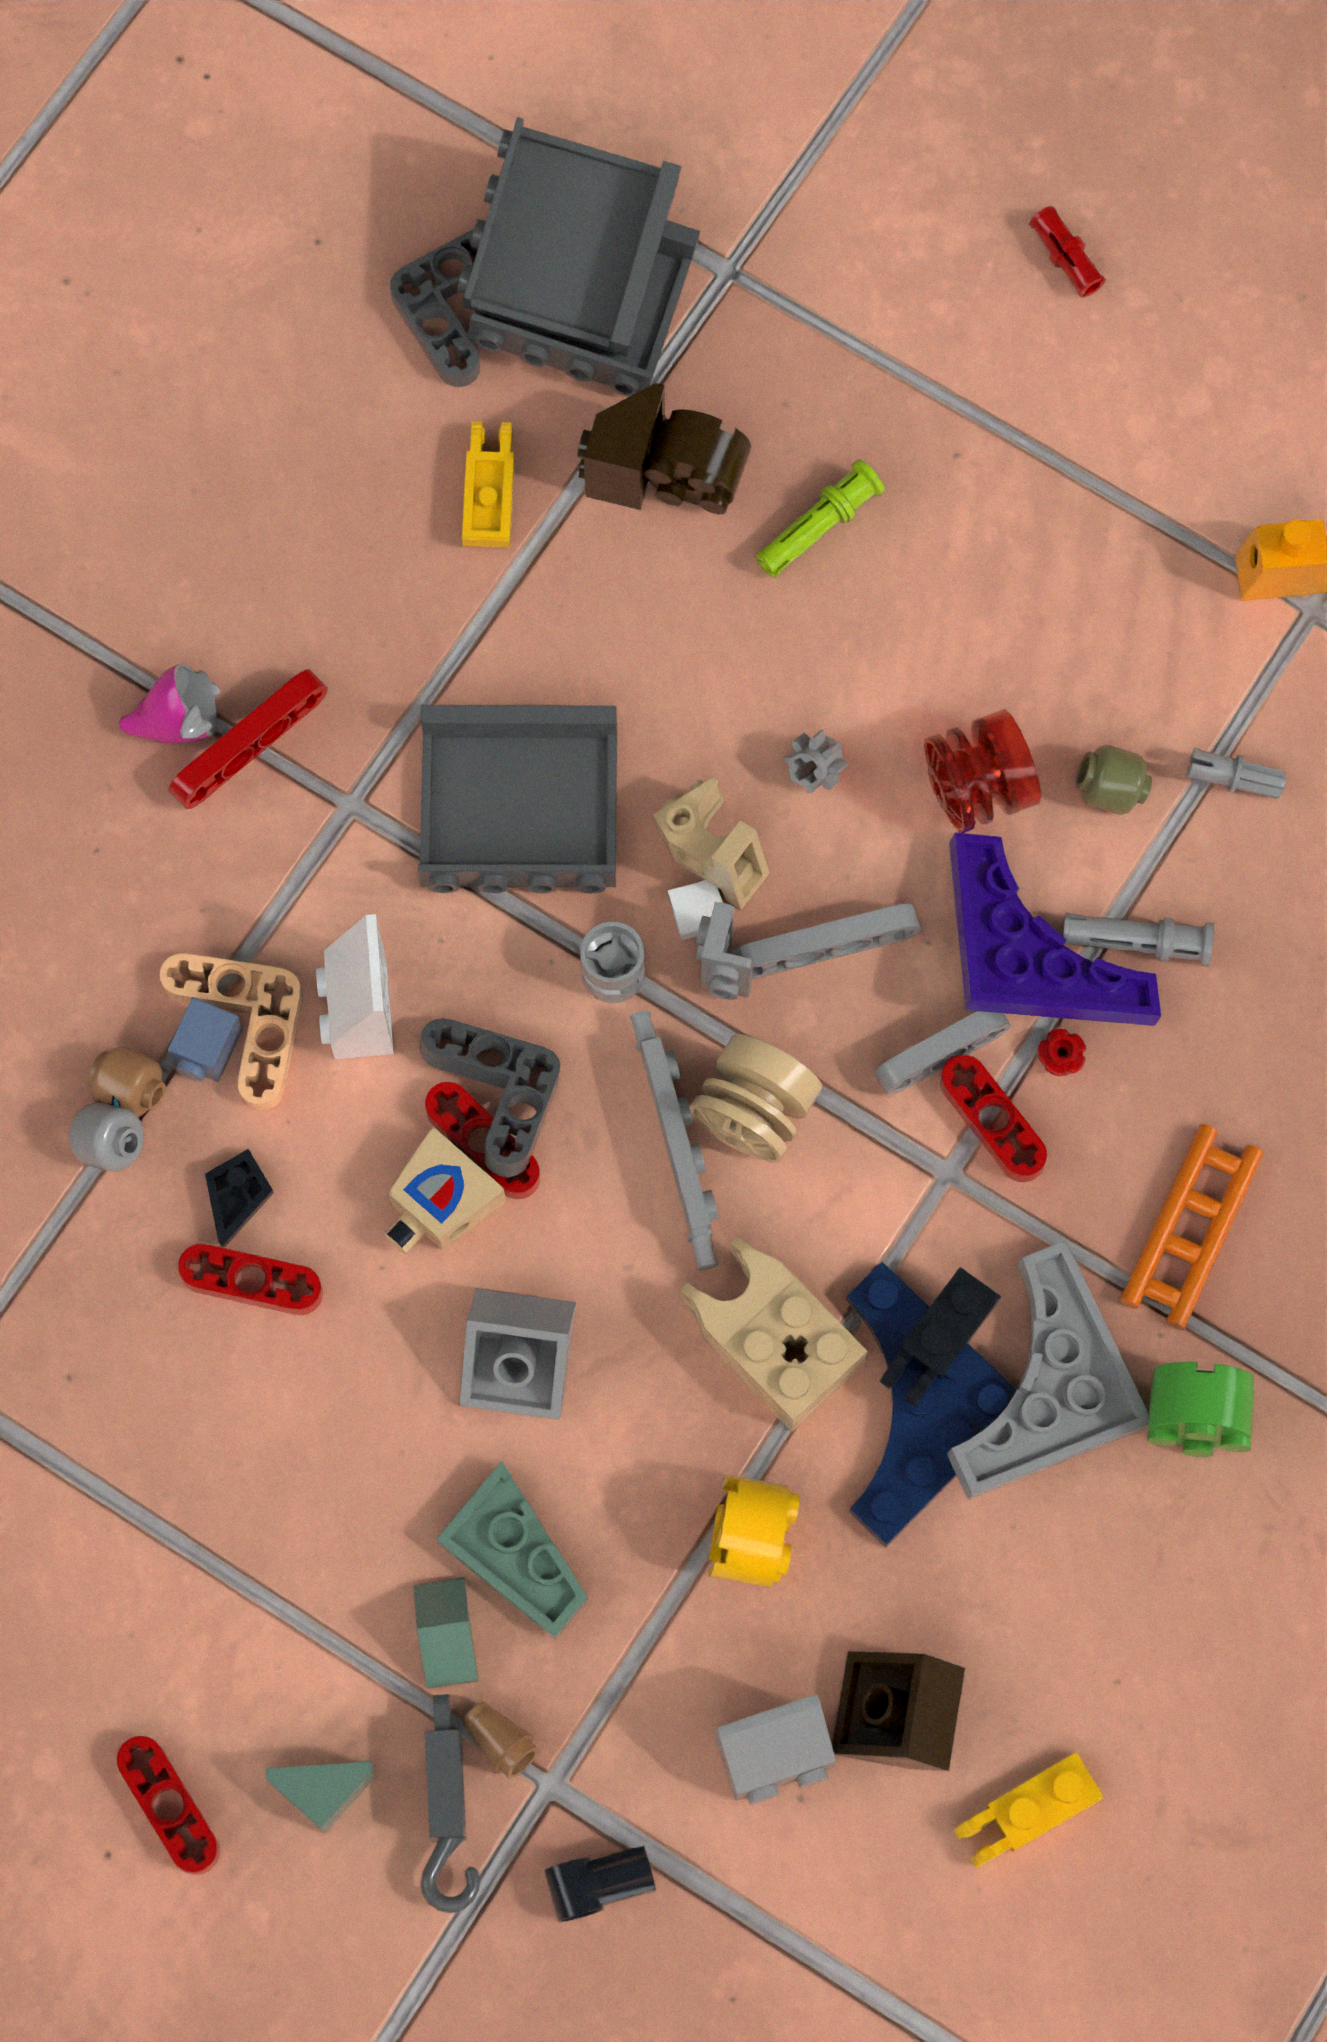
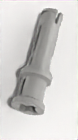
[1063,913,1214,967]

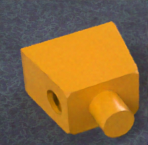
[1235,519,1327,601]

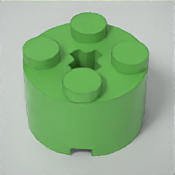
[1147,1362,1255,1457]

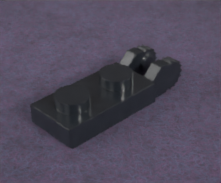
[879,1267,1001,1407]

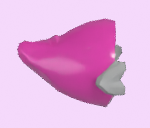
[119,663,221,744]

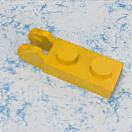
[462,421,515,548]
[953,1752,1104,1869]

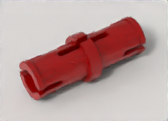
[1029,206,1106,298]

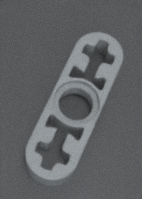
[874,1011,1011,1095]

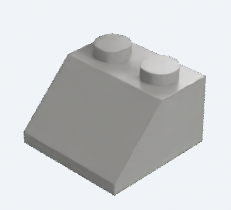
[459,1288,576,1420]
[716,1694,836,1805]

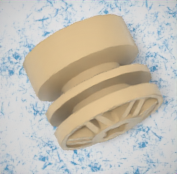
[690,1034,822,1163]

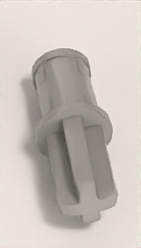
[1186,747,1286,799]

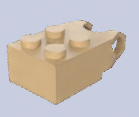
[679,1236,868,1432]

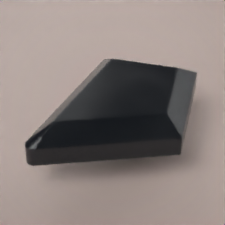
[205,1149,274,1247]

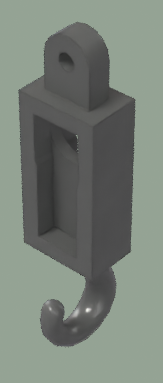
[420,1694,480,1913]

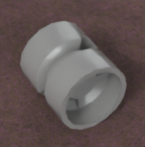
[580,921,645,1003]

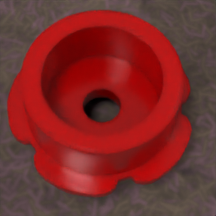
[1037,1029,1086,1076]

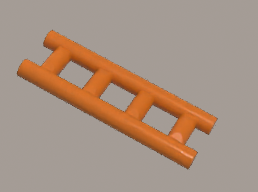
[1120,1124,1264,1330]

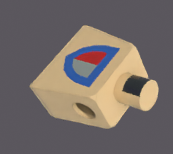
[384,1127,506,1254]

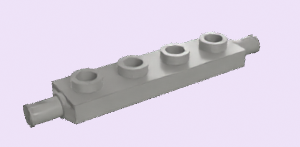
[630,1011,718,1270]

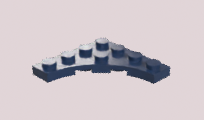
[846,1262,1016,1548]

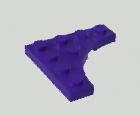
[949,832,1161,1026]

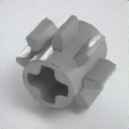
[784,730,848,793]

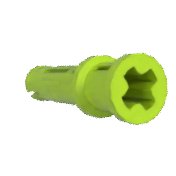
[755,459,885,578]

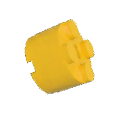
[708,1474,800,1588]

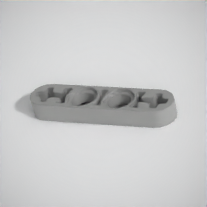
[730,904,921,979]

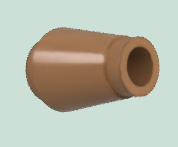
[462,1701,538,1779]

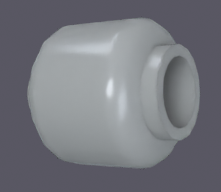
[69,1102,144,1172]

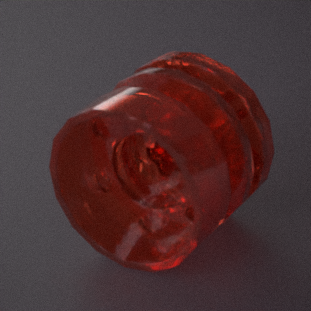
[924,709,1041,833]

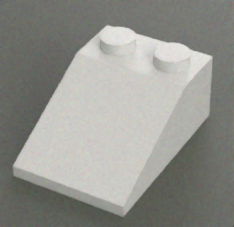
[316,914,394,1059]

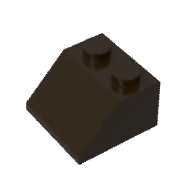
[577,383,665,510]
[832,1651,965,1771]

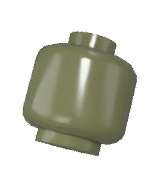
[1076,745,1152,815]

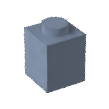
[168,997,243,1082]

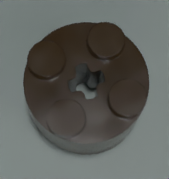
[643,409,752,515]

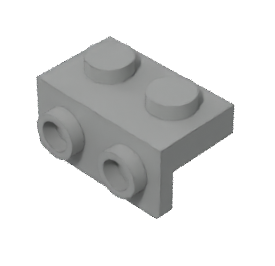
[696,901,752,1000]

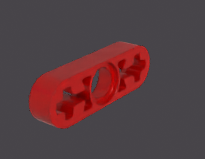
[940,1055,1047,1182]
[425,1082,540,1199]
[178,1244,323,1315]
[117,1736,220,1875]

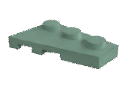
[436,1461,588,1640]

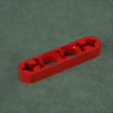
[169,669,328,809]

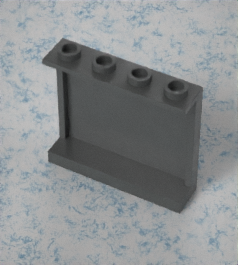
[457,117,682,357]
[467,220,700,396]
[418,705,617,893]

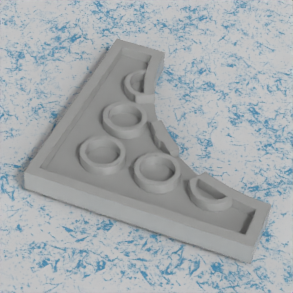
[947,1241,1149,1500]

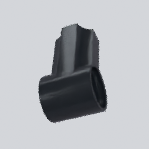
[544,1846,656,1922]

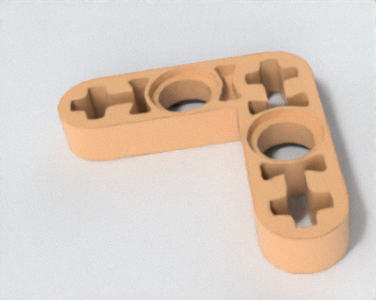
[160,953,302,1111]

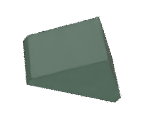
[413,1578,478,1689]
[266,1761,375,1834]

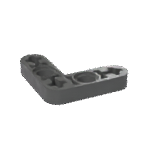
[390,228,480,387]
[420,1018,560,1177]

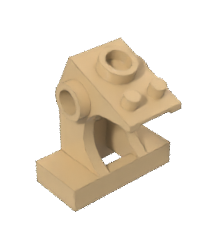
[653,777,770,910]

